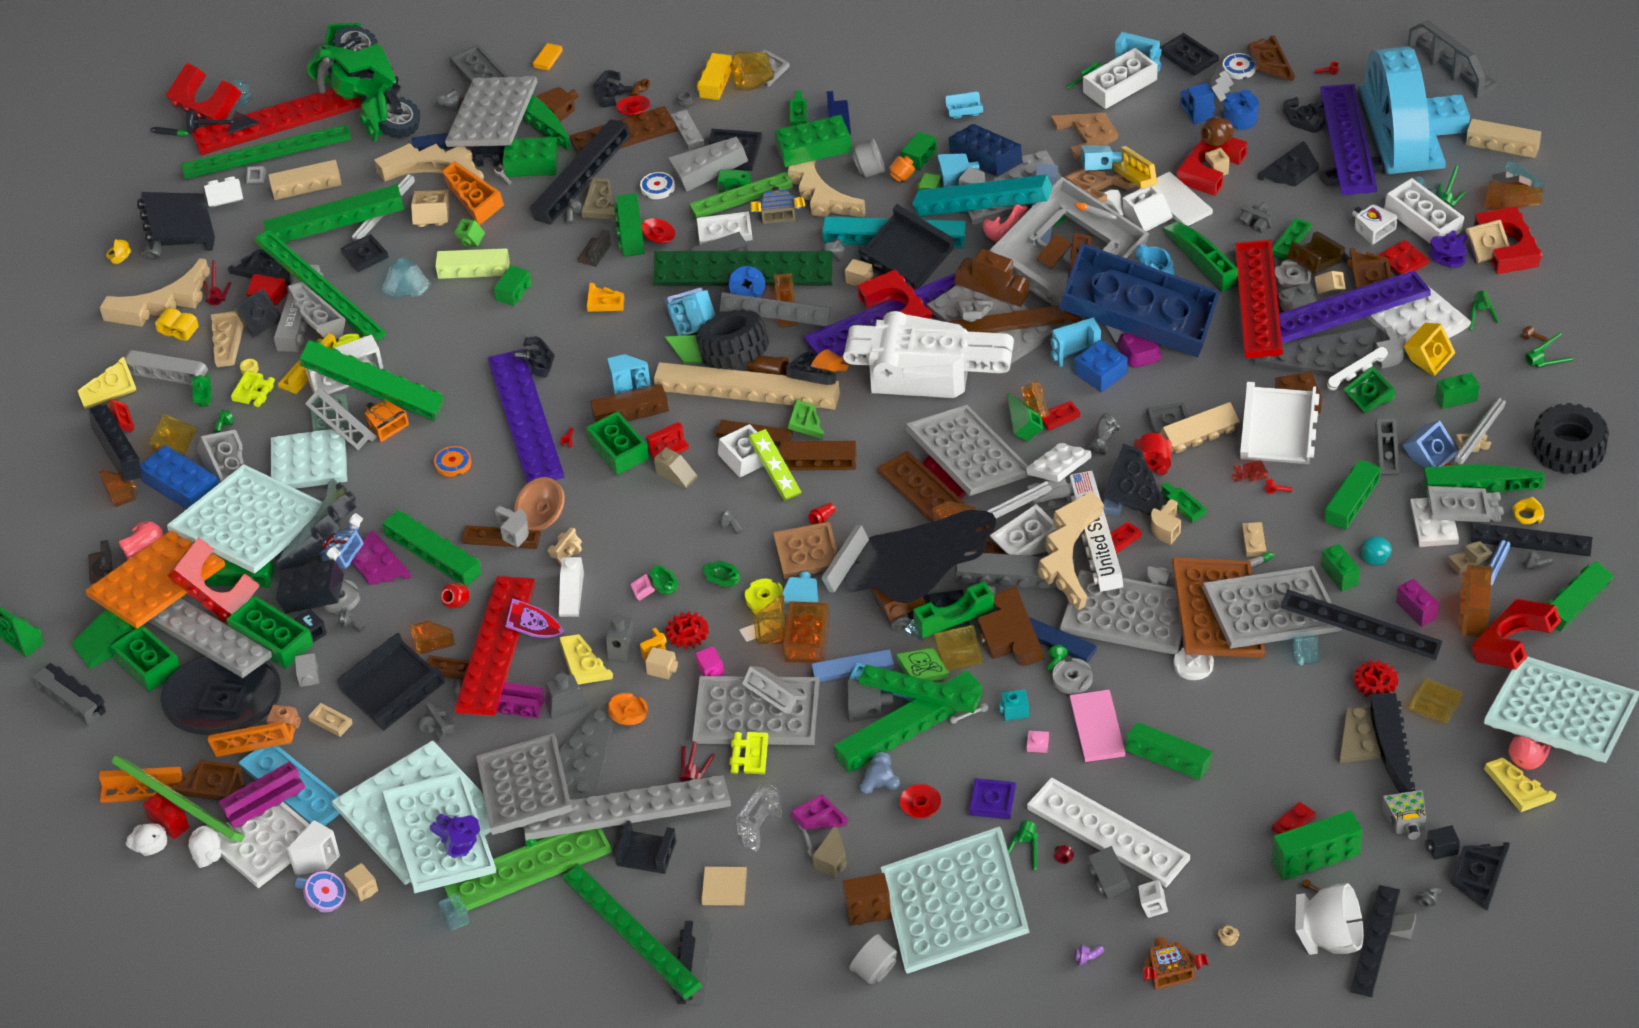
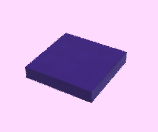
[969,778,1016,820]

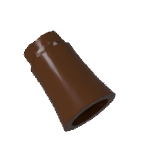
[747,355,789,376]

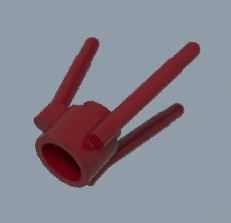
[203,260,232,306]
[679,741,715,782]

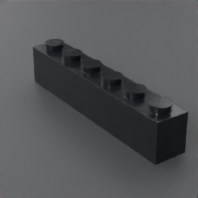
[89,404,142,482]

